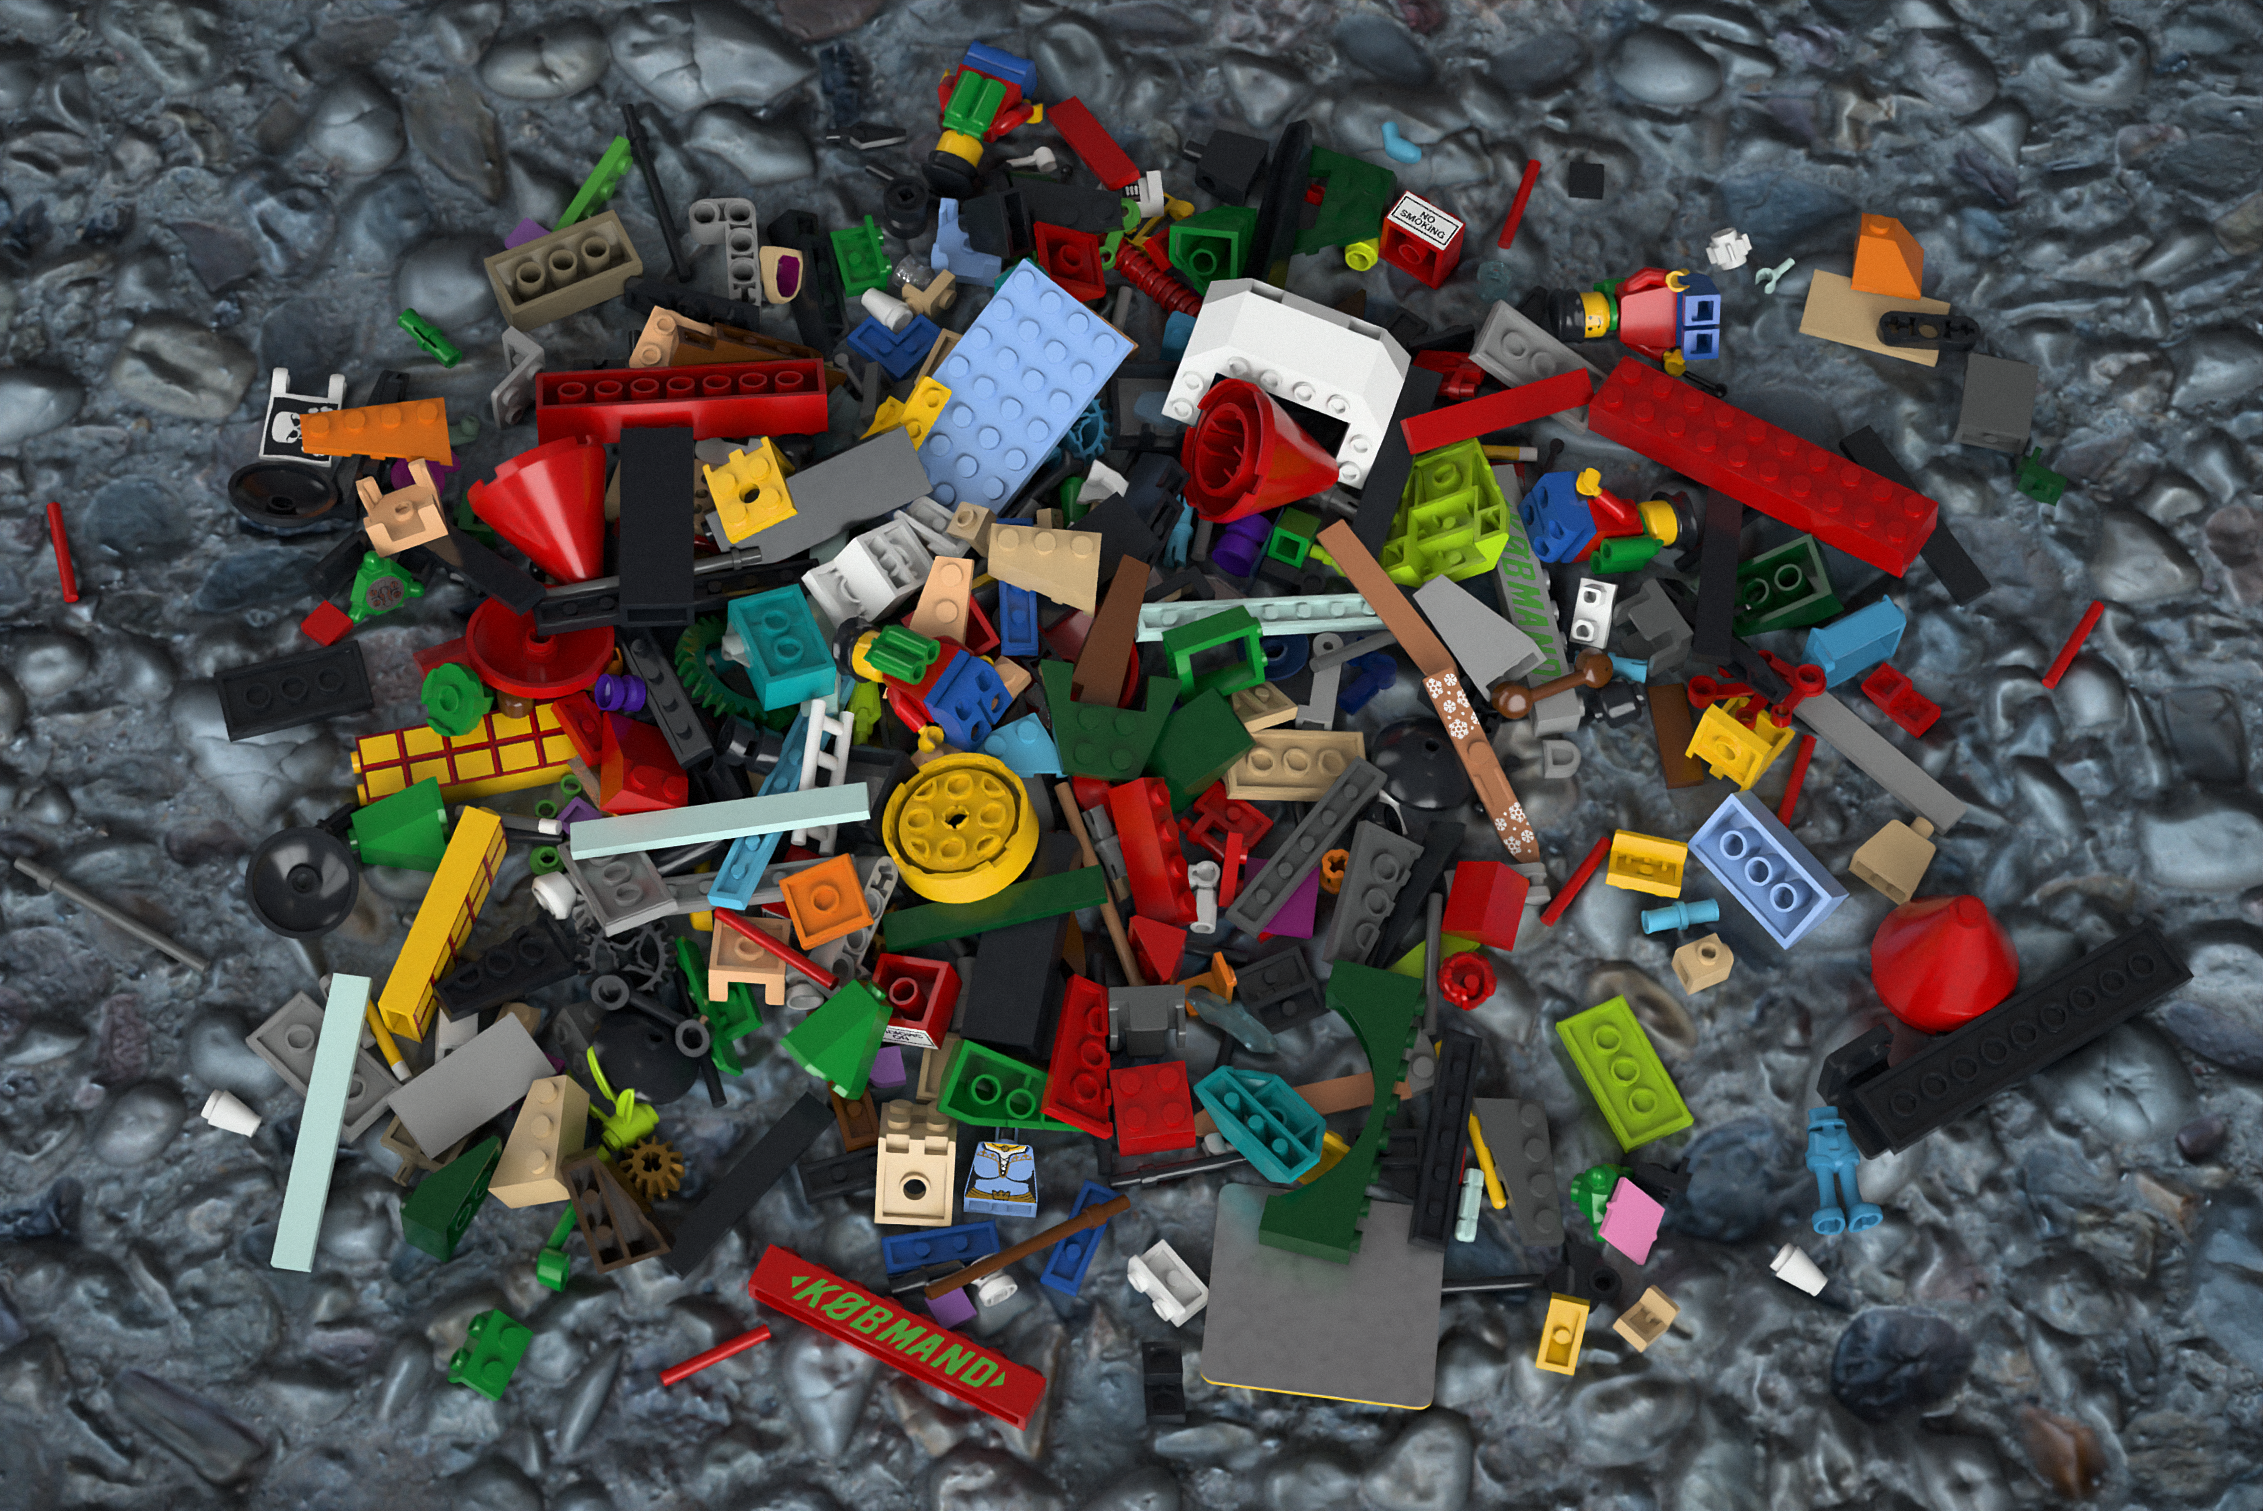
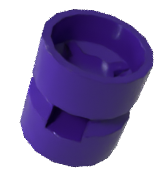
[1212,513,1273,578]

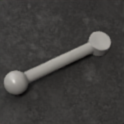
[834,353,863,397]

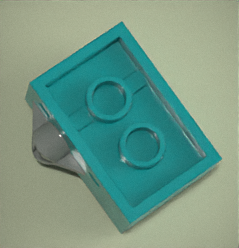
[721,584,836,712]

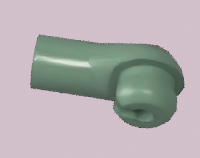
[447,416,481,446]

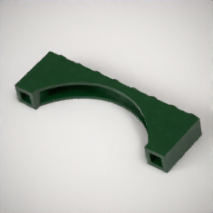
[1259,959,1428,1265]

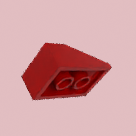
[600,711,688,816]

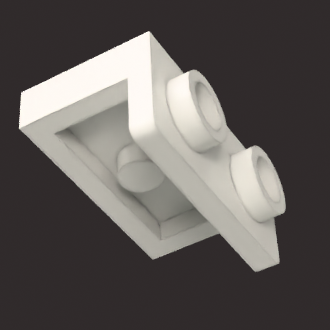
[893,495,971,560]
[1127,1239,1209,1328]

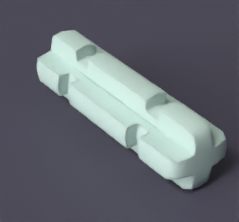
[1454,1168,1484,1242]

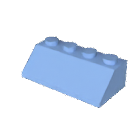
[1687,790,1850,950]

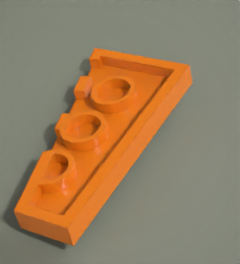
[299,397,453,466]

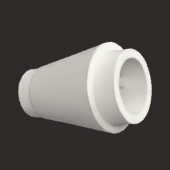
[861,288,913,334]
[201,1089,262,1137]
[1769,1242,1828,1297]

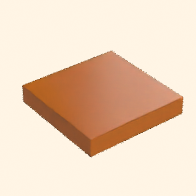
[778,852,875,951]

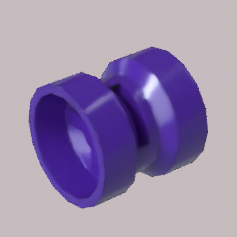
[594,674,646,712]

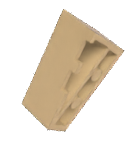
[987,523,1102,618]
[487,1074,590,1209]

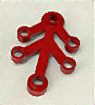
[1687,650,1827,731]

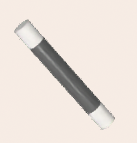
[455,805,562,835]

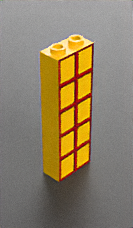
[350,697,590,807]
[378,805,509,1043]

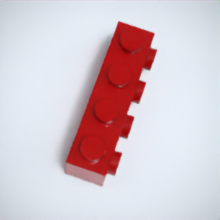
[1107,777,1199,928]

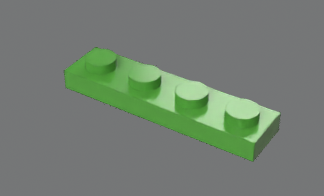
[551,135,633,233]

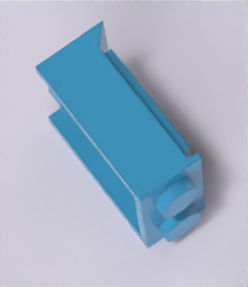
[1800,594,1907,690]

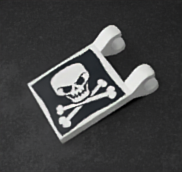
[259,367,347,467]

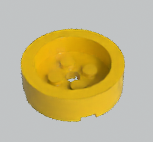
[882,753,1039,904]

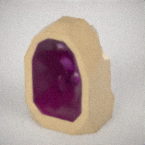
[759,246,803,304]

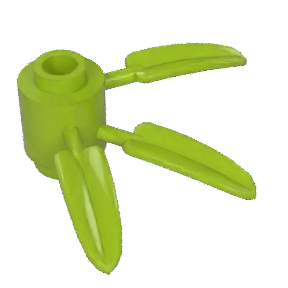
[565,1046,659,1153]

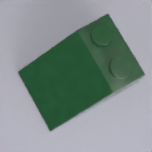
[1732,533,1845,637]
[1139,686,1257,814]
[399,1135,503,1263]

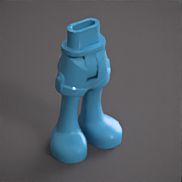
[1805,1106,1883,1235]

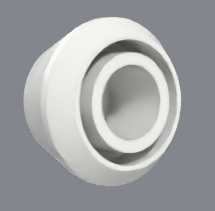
[531,871,580,920]

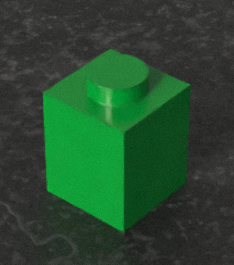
[1267,507,1322,569]

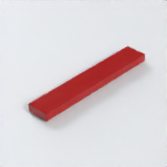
[1400,367,1595,455]

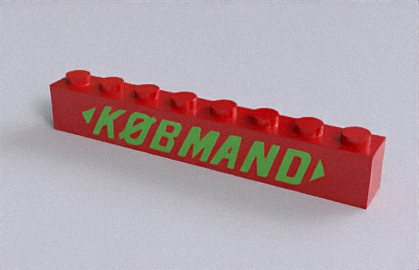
[748,1244,1047,1432]

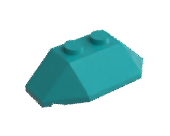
[1193,1065,1327,1184]

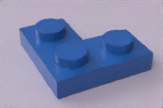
[847,313,942,383]

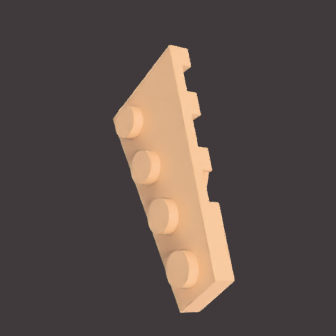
[883,556,975,699]

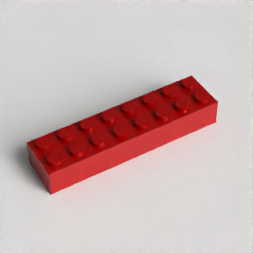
[535,358,828,446]

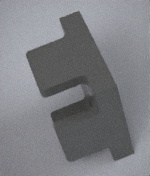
[1611,578,1694,677]
[1108,984,1186,1059]

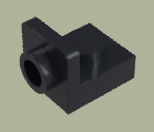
[1633,1156,1693,1205]

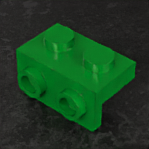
[830,214,892,298]
[446,1309,534,1402]

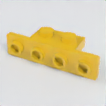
[859,374,952,452]

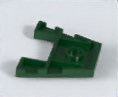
[1291,144,1398,257]
[1038,659,1182,784]

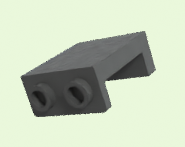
[1953,353,2039,455]

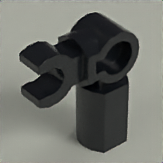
[1257,556,1326,596]

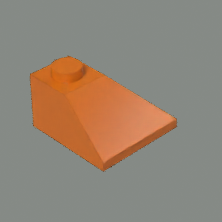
[1851,213,1924,301]

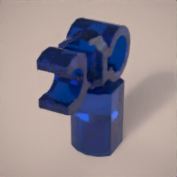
[1337,636,1397,716]

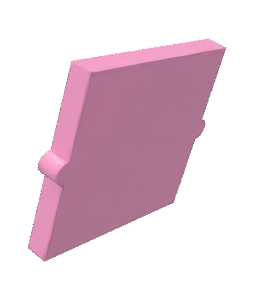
[1598,1177,1665,1265]

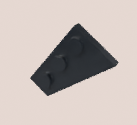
[1012,176,1125,244]

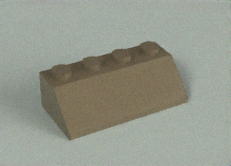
[483,209,644,333]

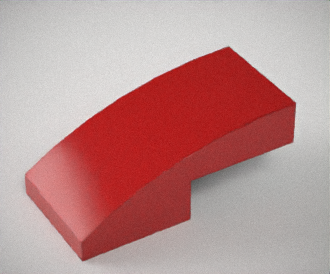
[1861,662,1941,739]

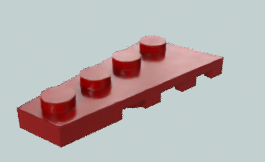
[1040,974,1113,1140]

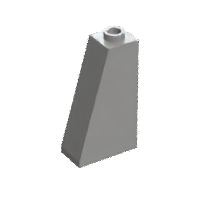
[1413,574,1547,701]

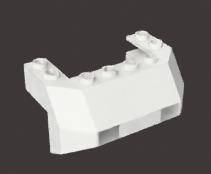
[1161,278,1411,490]

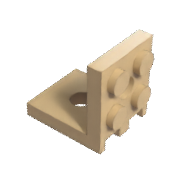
[874,1099,958,1227]

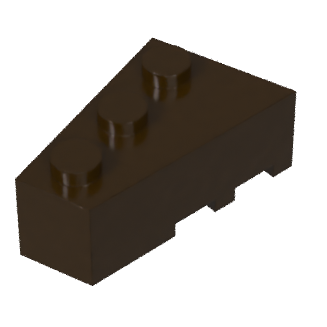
[559,1144,677,1275]

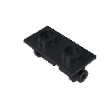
[302,530,377,601]

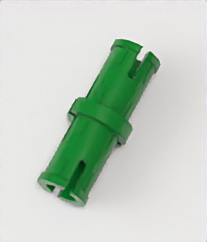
[397,308,463,369]

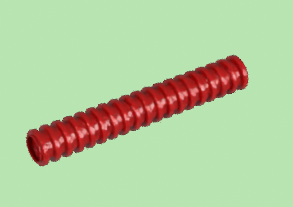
[1097,233,1202,318]

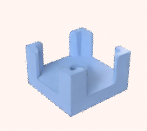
[931,198,1005,287]

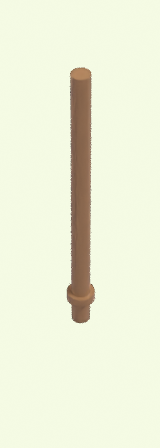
[1054,782,1149,987]

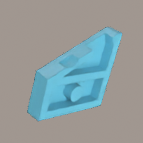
[975,712,1068,778]

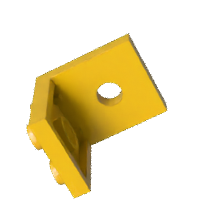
[702,436,798,544]
[1685,697,1796,792]

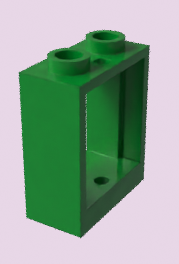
[1161,605,1268,707]

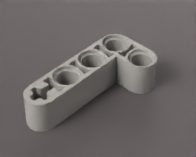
[689,197,762,324]
[806,856,898,999]

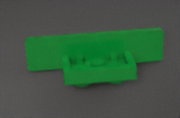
[675,936,764,1077]

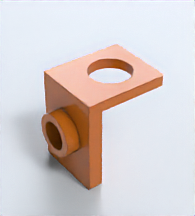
[1176,951,1237,1017]

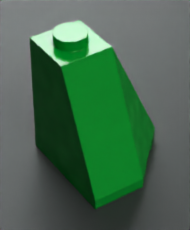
[1169,205,1257,297]
[347,776,451,873]
[779,979,893,1100]

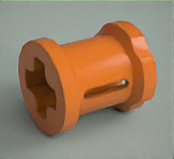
[1319,849,1350,894]

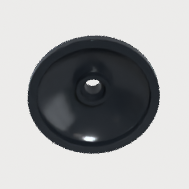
[227,461,338,528]
[1370,717,1475,812]
[245,826,359,939]
[589,1006,700,1105]

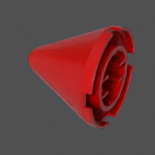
[1180,378,1339,524]
[466,434,607,586]
[1869,894,2019,1034]

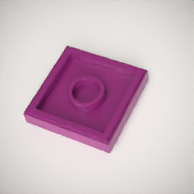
[1238,857,1320,939]

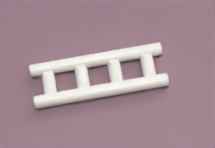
[791,700,854,856]

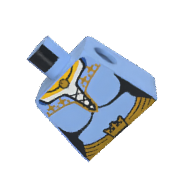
[963,1127,1037,1218]

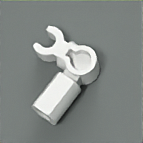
[1187,861,1221,934]

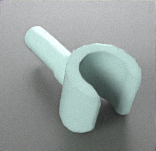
[1755,258,1795,294]

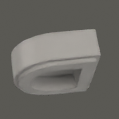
[1542,740,1581,778]

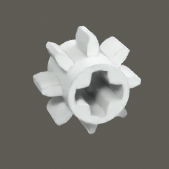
[1706,227,1752,270]

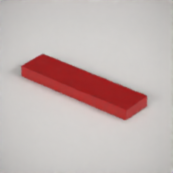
[1045,96,1140,192]

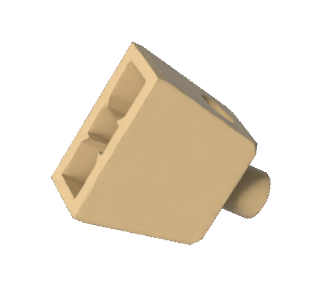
[1848,817,1937,905]

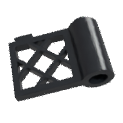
[647,766,731,878]

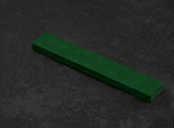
[882,864,1109,953]

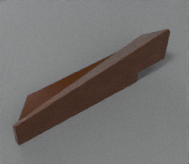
[668,322,847,398]
[1071,554,1150,708]

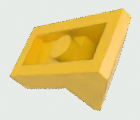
[1535,1292,1590,1375]

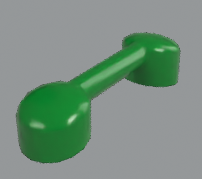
[536,1199,577,1293]

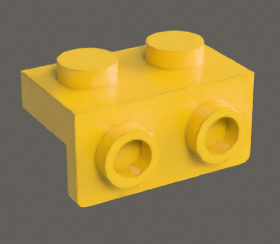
[1605,829,1688,899]

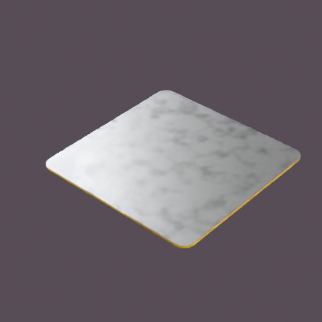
[1200,1183,1444,1410]

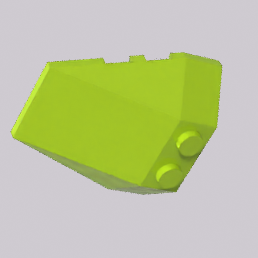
[1378,437,1510,588]

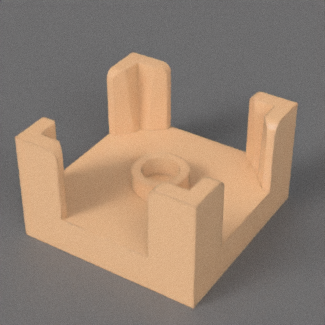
[356,458,449,558]
[709,916,791,1006]

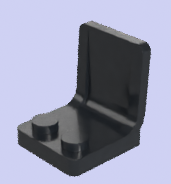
[1816,1022,1895,1160]

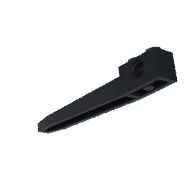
[1241,119,1312,290]

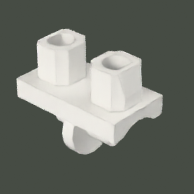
[1569,577,1618,649]

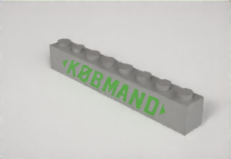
[1490,464,1585,738]

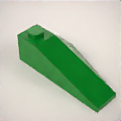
[936,1039,1086,1132]

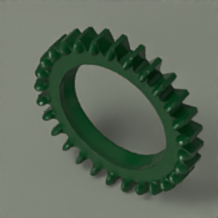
[674,615,801,730]

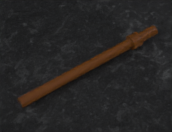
[924,1194,1131,1301]

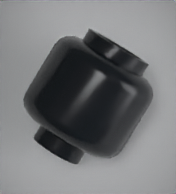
[1589,676,1646,730]

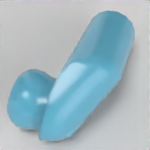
[1381,122,1422,164]

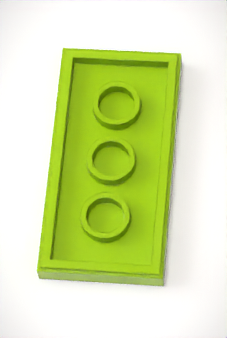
[1555,994,1694,1154]

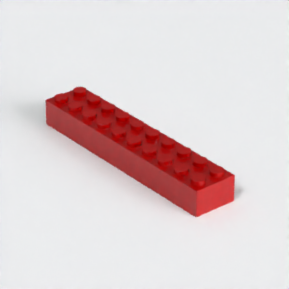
[1588,355,1939,578]

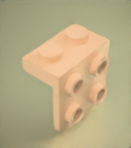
[629,305,713,368]

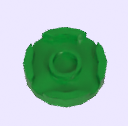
[421,662,495,737]

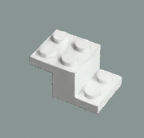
[801,517,934,630]

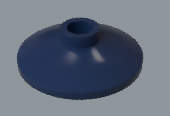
[1237,634,1310,681]

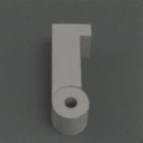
[1294,632,1344,731]

